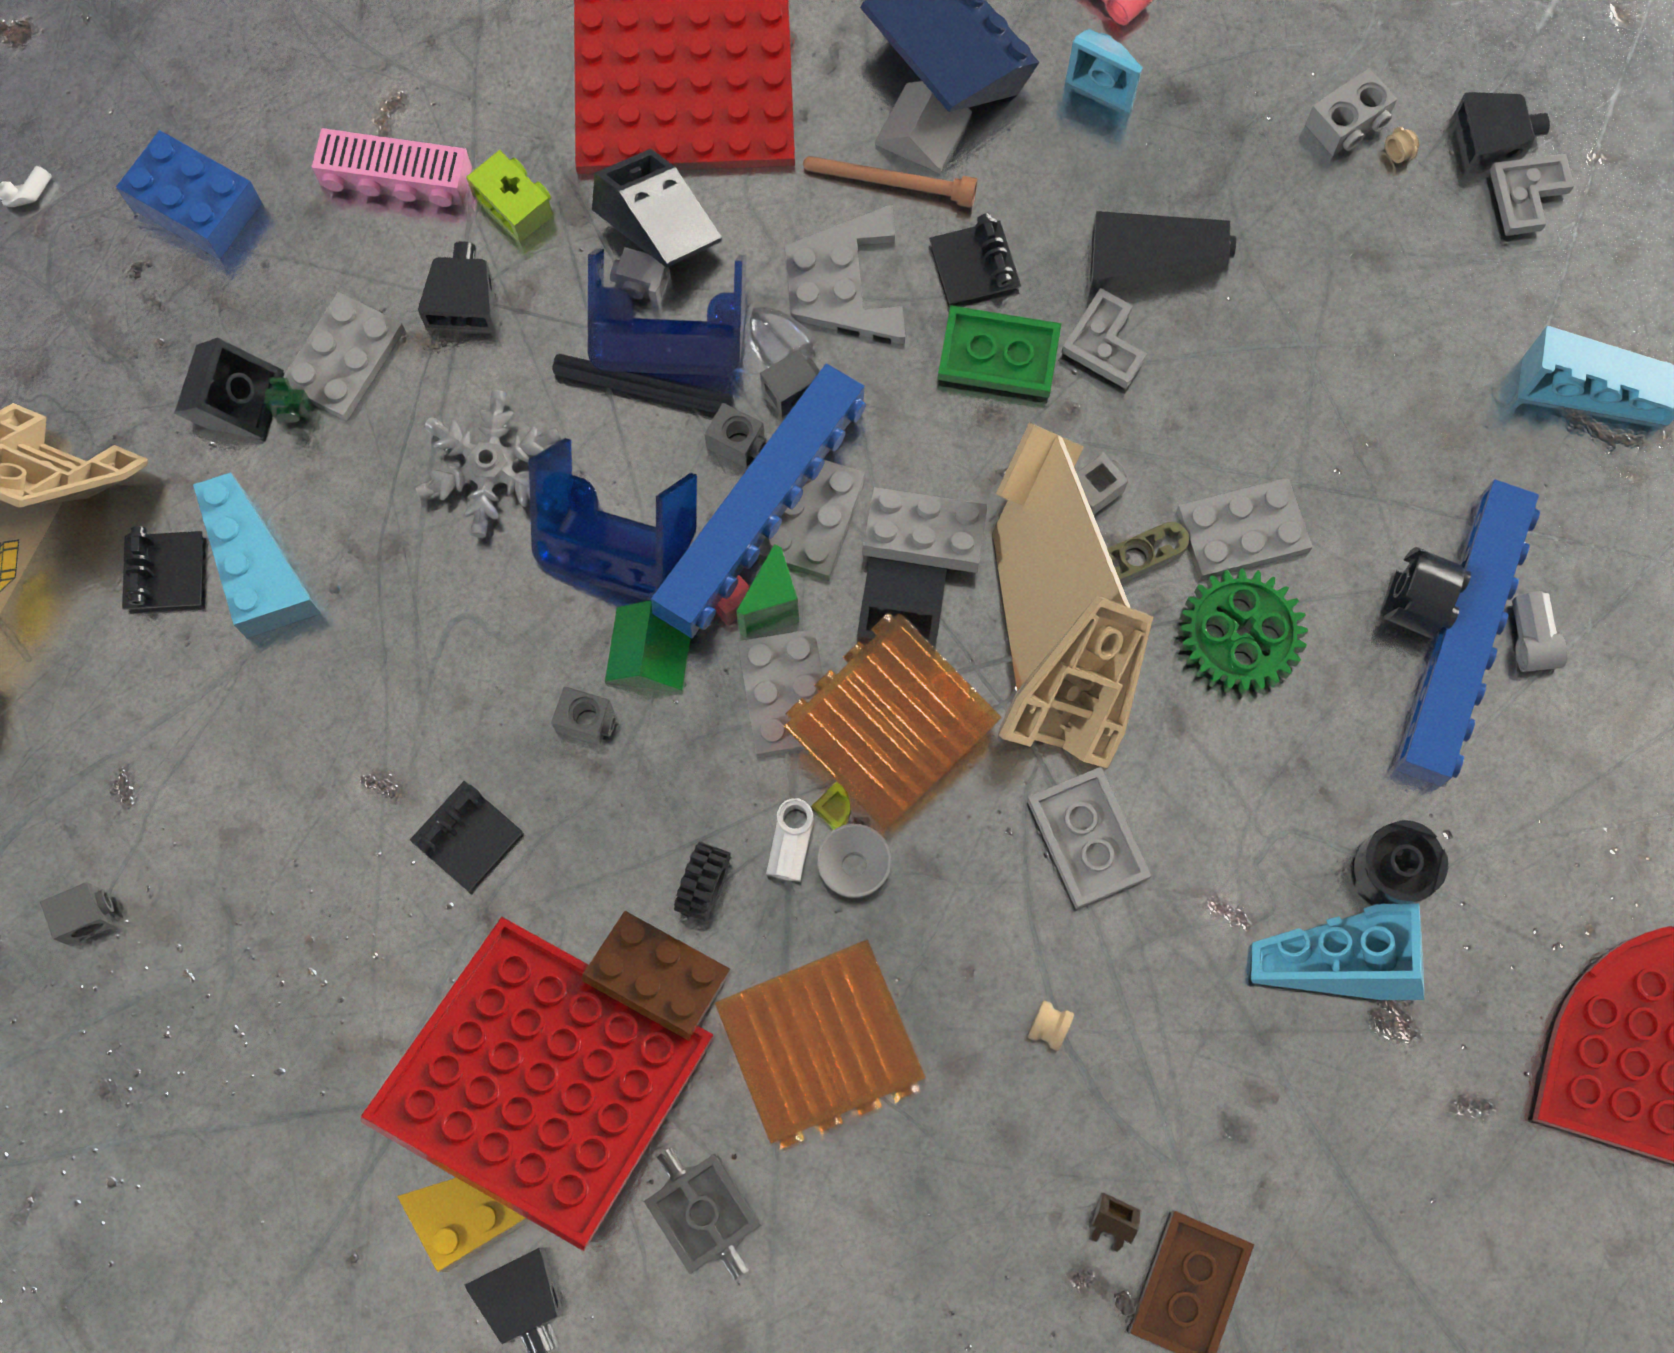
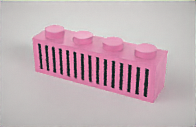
[312,128,472,207]

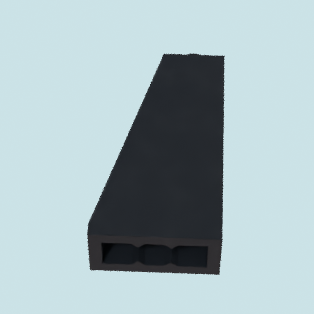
[1088,211,1236,296]

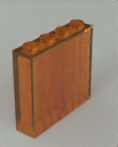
[784,613,1002,831]
[714,939,926,1150]

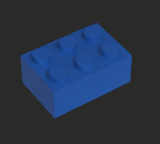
[116,130,262,260]

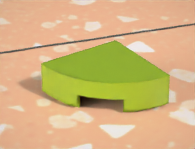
[811,779,851,831]

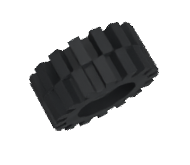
[674,842,731,922]

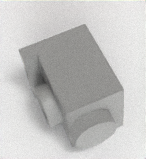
[610,247,670,309]
[1076,452,1128,516]

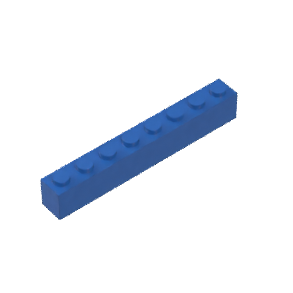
[651,363,866,638]
[1395,479,1540,787]

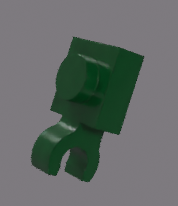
[264,377,313,422]

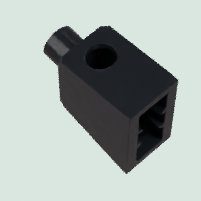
[1454,92,1550,173]
[418,241,496,331]
[464,1248,562,1353]

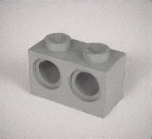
[1305,68,1398,156]

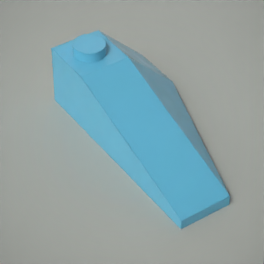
[1251,903,1424,1000]

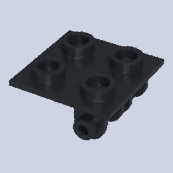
[929,213,1021,304]
[122,526,203,610]
[410,781,523,892]

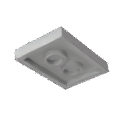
[283,292,405,421]
[758,460,865,581]
[1176,477,1313,580]
[862,487,988,573]
[737,629,835,758]
[1027,767,1151,909]

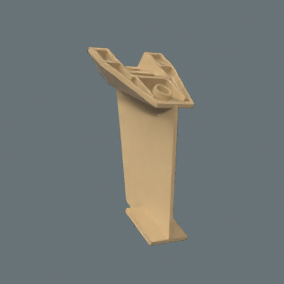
[993,422,1153,768]

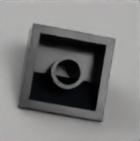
[174,337,284,439]

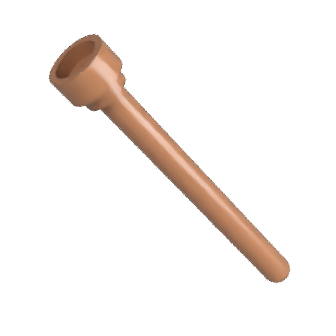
[803,156,978,208]

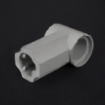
[1512,591,1567,672]

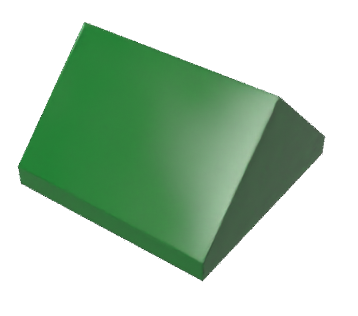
[736,544,799,638]
[605,600,691,693]

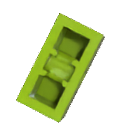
[466,150,553,243]

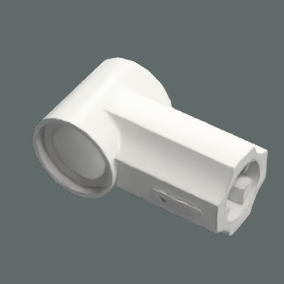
[766,798,814,882]

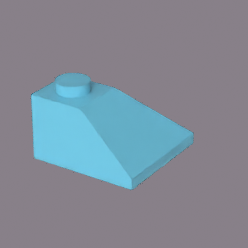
[1065,29,1143,113]

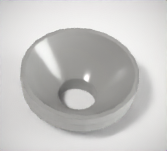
[818,824,891,898]

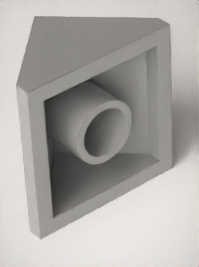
[875,81,972,173]

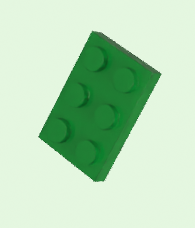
[937,305,1062,398]

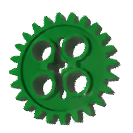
[1178,568,1308,695]

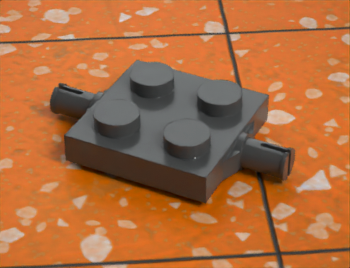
[644,1147,761,1280]

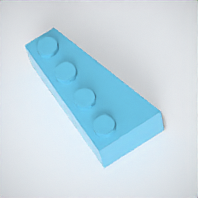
[1518,325,1674,426]
[193,472,321,638]

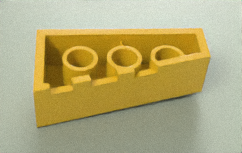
[397,1178,530,1272]

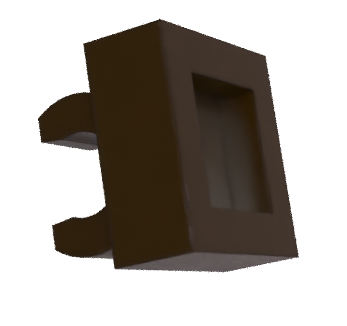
[1092,1192,1142,1252]

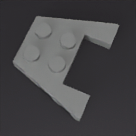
[785,206,906,344]

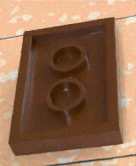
[582,911,730,1041]
[1128,1211,1255,1353]

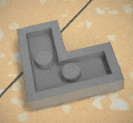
[1490,154,1574,236]
[1061,288,1147,389]

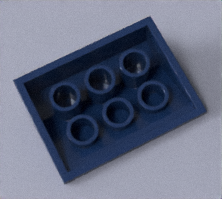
[860,0,1040,112]

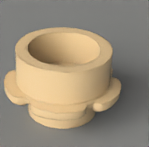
[1385,127,1419,163]

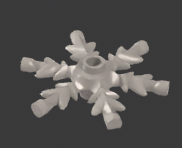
[415,390,562,538]

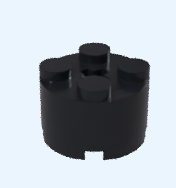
[1383,547,1471,637]
[1354,820,1448,904]

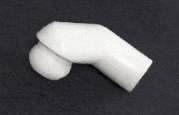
[0,166,52,208]

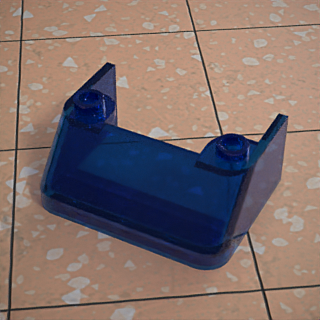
[588,248,747,376]
[528,438,697,601]

